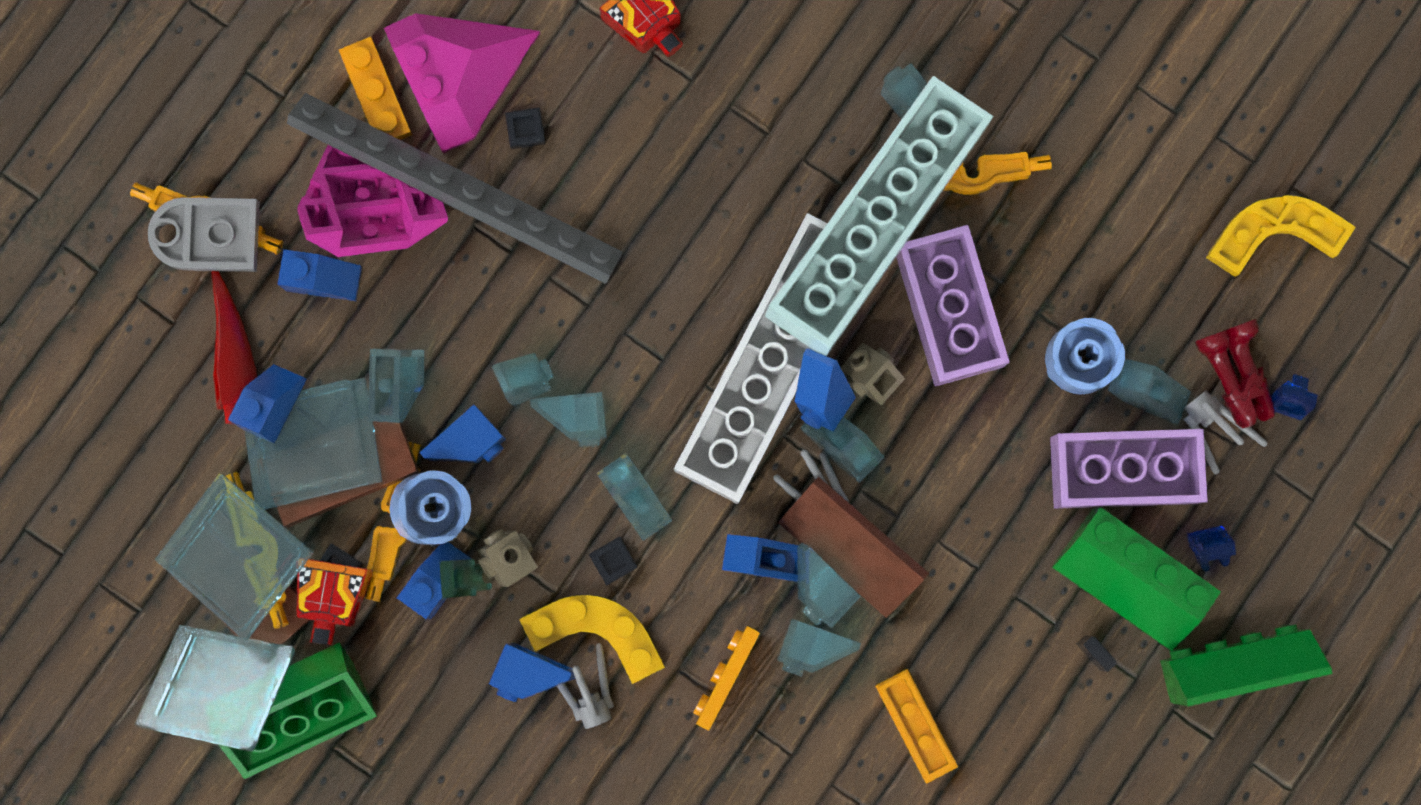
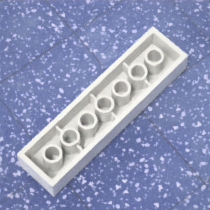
[674,213,828,504]

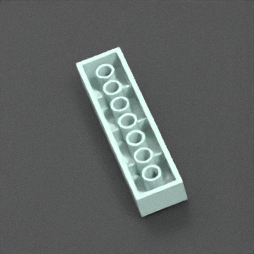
[765,76,993,356]

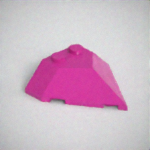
[384,13,540,153]
[297,145,448,257]

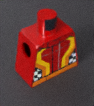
[599,0,683,57]
[297,558,373,645]

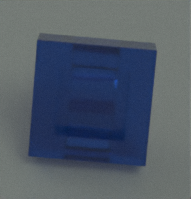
[1271,374,1318,420]
[1188,525,1236,571]

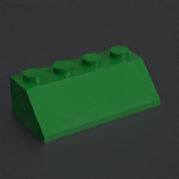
[1052,507,1221,651]
[1160,624,1333,706]
[206,642,377,779]

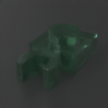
[439,559,492,598]

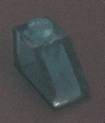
[368,348,424,423]
[492,353,554,407]
[1108,359,1191,424]
[530,392,608,447]
[800,417,885,483]
[596,453,673,541]
[797,543,861,628]
[776,619,861,677]

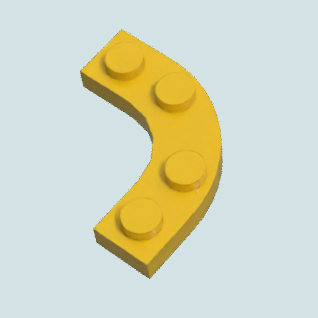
[1206,196,1356,277]
[519,595,665,684]

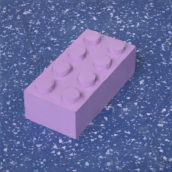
[896,225,1009,387]
[1050,429,1208,509]

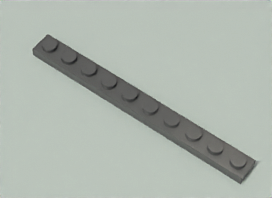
[287,93,623,284]

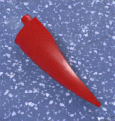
[211,271,258,424]

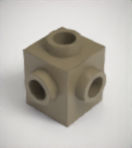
[840,343,905,405]
[478,528,538,587]

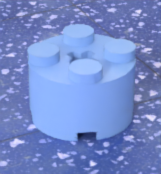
[1045,318,1125,394]
[390,471,471,544]

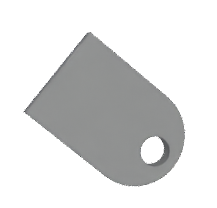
[148,197,260,272]

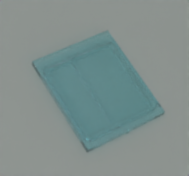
[245,378,383,511]
[155,473,314,641]
[135,625,296,752]

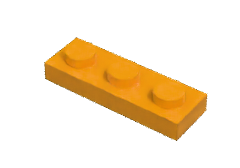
[339,37,412,140]
[693,626,760,731]

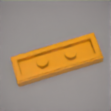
[875,669,958,784]

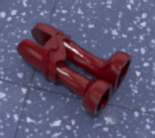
[1194,319,1275,429]

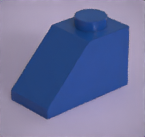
[278,249,362,301]
[794,348,856,432]
[228,364,307,443]
[420,405,506,463]
[722,534,807,583]
[397,542,474,619]
[489,643,575,702]

